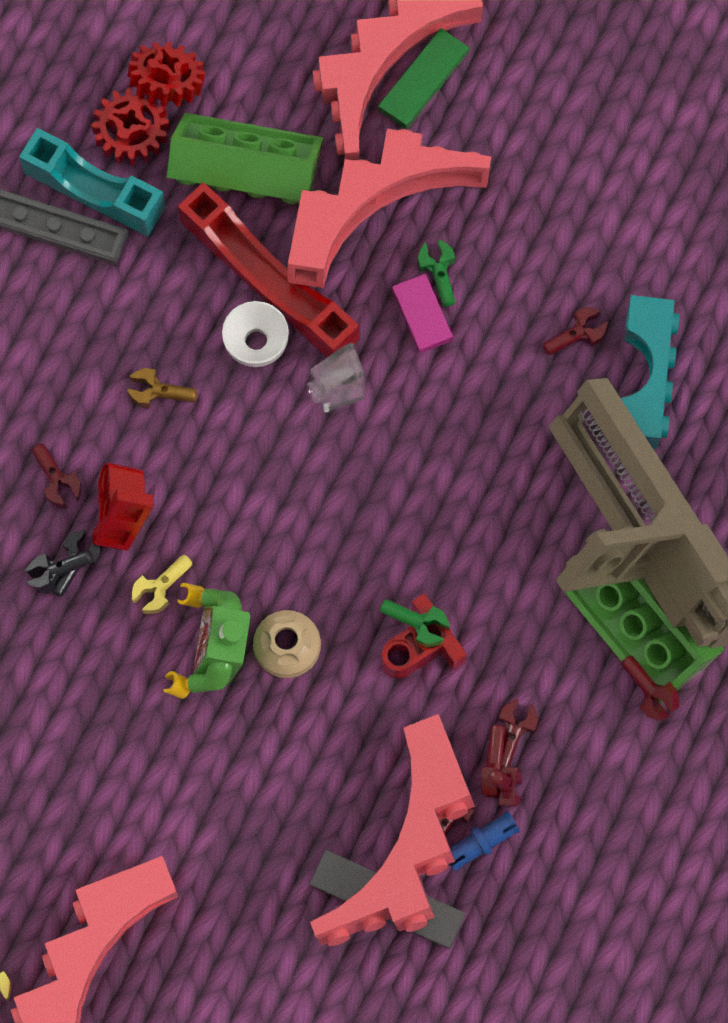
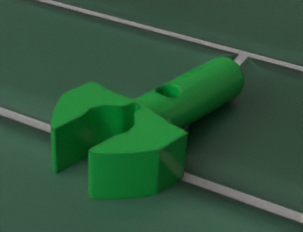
[417,239,455,307]
[380,599,450,647]

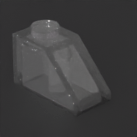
[307,343,365,413]

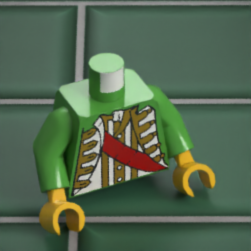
[163,583,250,699]

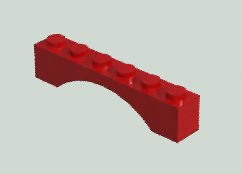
[178,182,359,364]

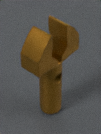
[127,368,198,408]

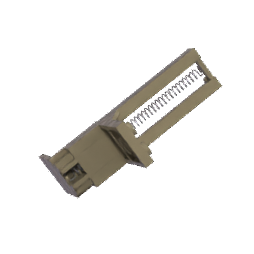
[548,378,728,648]

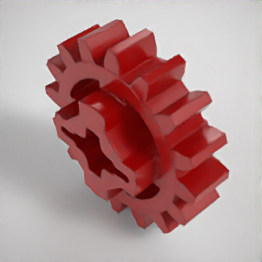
[127,42,206,107]
[91,88,170,166]

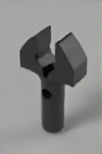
[52,530,101,597]
[25,550,94,594]

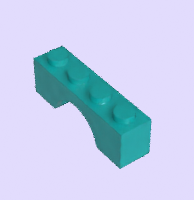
[19,128,166,237]
[621,295,680,449]

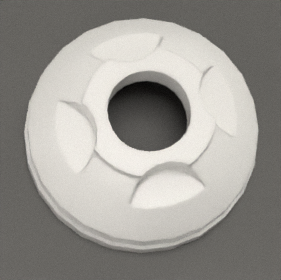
[222,301,289,367]

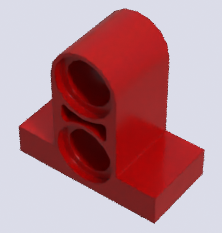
[92,462,154,551]
[382,593,467,679]

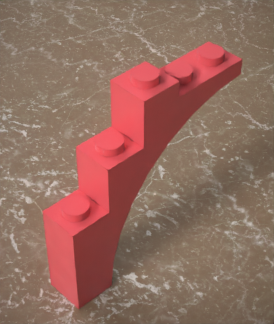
[313,0,483,161]
[288,129,491,288]
[310,714,475,946]
[11,856,178,1023]

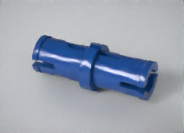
[450,811,520,872]

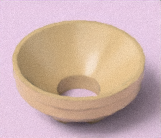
[253,610,321,678]

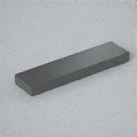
[0,189,128,266]
[310,850,466,950]

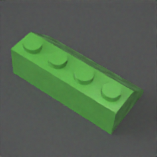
[167,112,324,204]
[565,579,726,704]

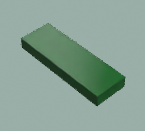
[378,28,469,130]

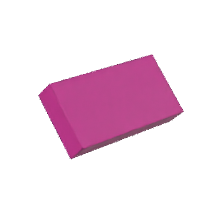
[392,274,453,354]

